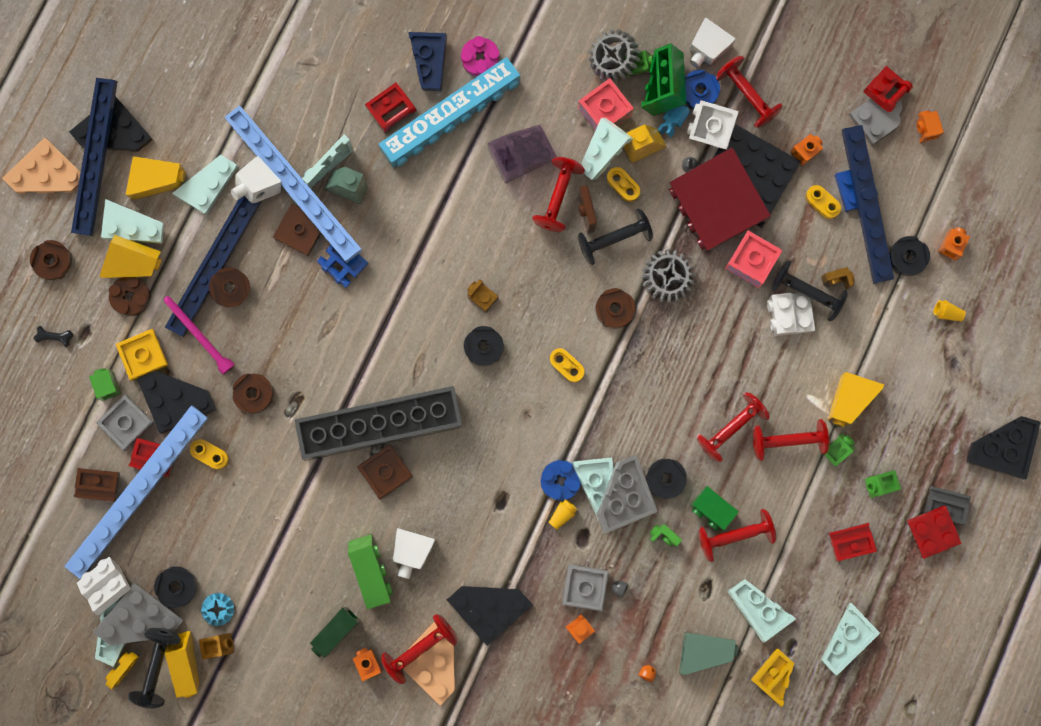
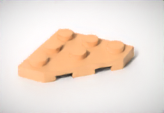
[2,138,81,194]
[398,622,455,706]

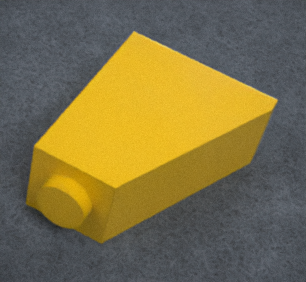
[623,124,667,163]
[126,156,186,200]
[99,235,162,278]
[828,372,884,427]
[165,631,200,698]

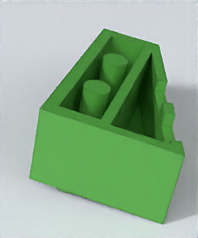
[348,534,393,610]

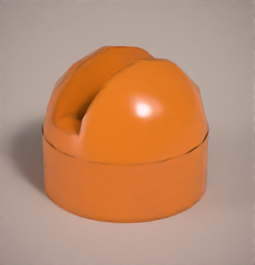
[638,665,656,682]

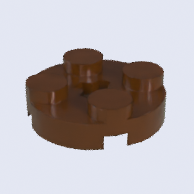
[30,240,72,280]
[209,267,250,307]
[109,277,150,316]
[595,288,635,329]
[232,373,274,414]

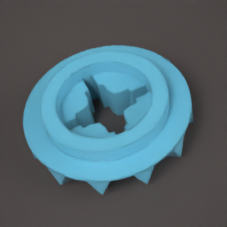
[201,593,234,626]

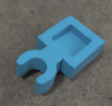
[658,105,690,138]

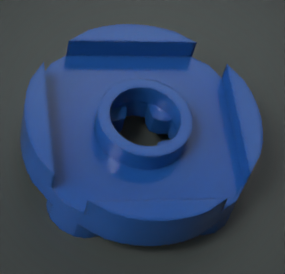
[685,70,720,109]
[540,460,580,501]

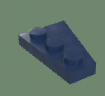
[408,32,447,91]

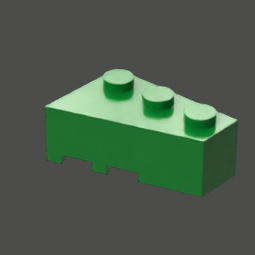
[641,43,686,116]

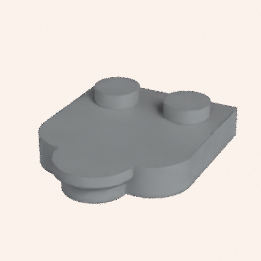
[849,98,902,145]

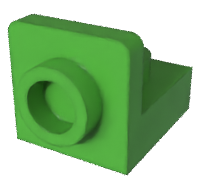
[624,50,653,77]
[824,433,855,467]
[865,470,901,498]
[649,524,682,547]

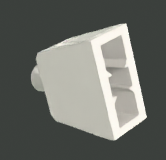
[690,18,736,68]
[231,156,282,203]
[393,528,436,579]

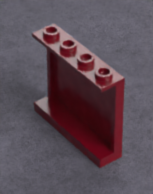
[668,148,771,253]

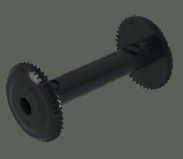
[578,209,653,265]
[771,261,848,321]
[128,628,181,709]

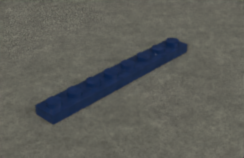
[71,78,118,236]
[841,125,894,284]
[165,196,262,338]

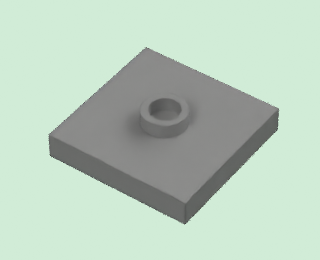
[96,394,154,451]
[562,564,609,612]

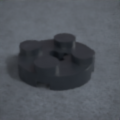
[889,236,930,276]
[464,326,504,367]
[646,459,687,499]
[154,567,197,608]

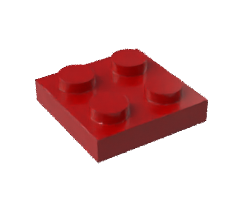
[907,505,962,559]

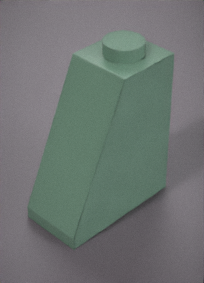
[324,167,368,204]
[679,632,738,675]

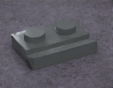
[924,486,972,525]

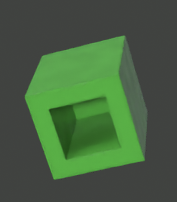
[89,368,121,401]

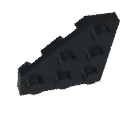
[69,96,153,152]
[137,371,217,434]
[966,416,1041,480]
[447,586,533,646]

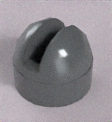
[682,157,698,173]
[611,580,628,598]

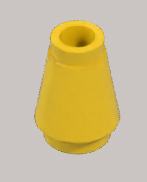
[933,300,966,322]
[549,499,578,530]

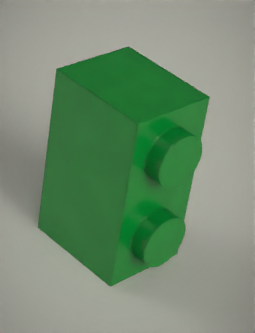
[690,486,739,531]

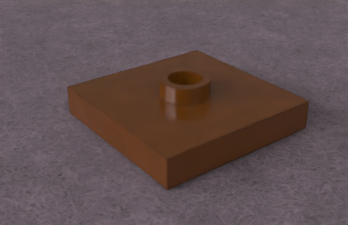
[578,185,597,234]
[273,203,321,256]
[357,444,413,500]

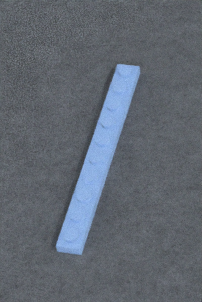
[225,105,362,263]
[64,406,209,579]

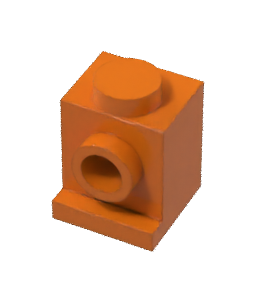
[916,110,944,143]
[790,134,823,167]
[938,227,970,261]
[566,614,595,644]
[352,647,383,681]

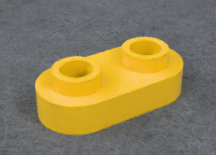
[607,167,640,202]
[805,185,841,219]
[550,348,584,383]
[190,439,229,470]
[105,652,139,690]

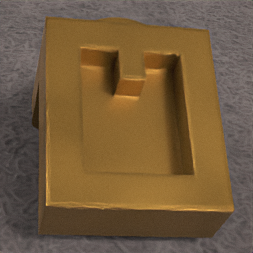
[821,267,855,290]
[467,279,498,312]
[199,633,234,660]

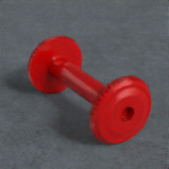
[716,56,783,128]
[532,157,585,232]
[697,392,769,462]
[753,419,830,461]
[698,509,776,562]
[381,614,458,684]

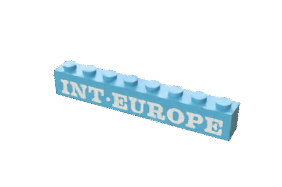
[379,57,520,168]

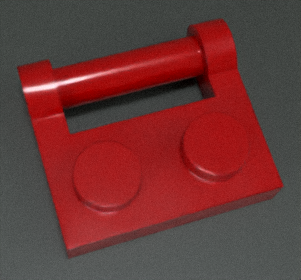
[863,66,913,112]
[365,82,417,134]

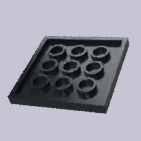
[713,124,801,228]

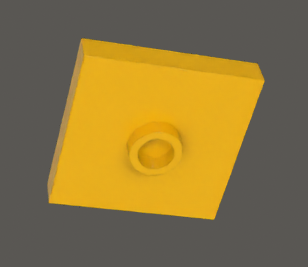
[115,328,169,381]

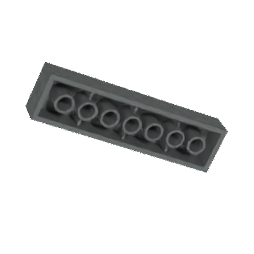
[295,386,463,461]

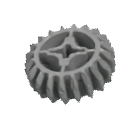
[588,29,641,82]
[641,249,695,303]

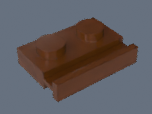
[74,468,120,502]

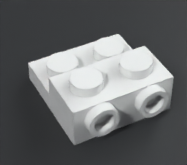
[687,101,739,150]
[767,293,815,336]
[77,557,131,615]

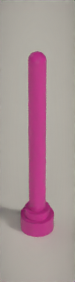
[164,296,235,375]

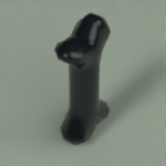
[33,326,73,347]

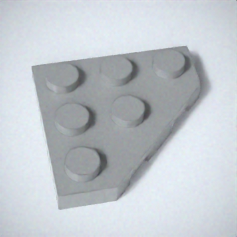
[597,455,658,533]
[93,582,183,645]

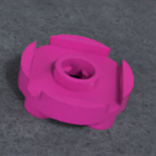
[461,36,499,76]

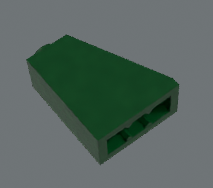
[310,607,361,658]

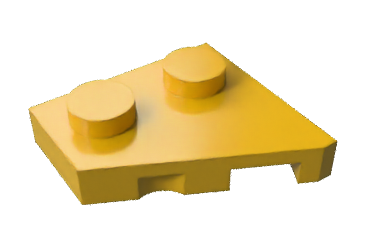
[751,649,794,707]

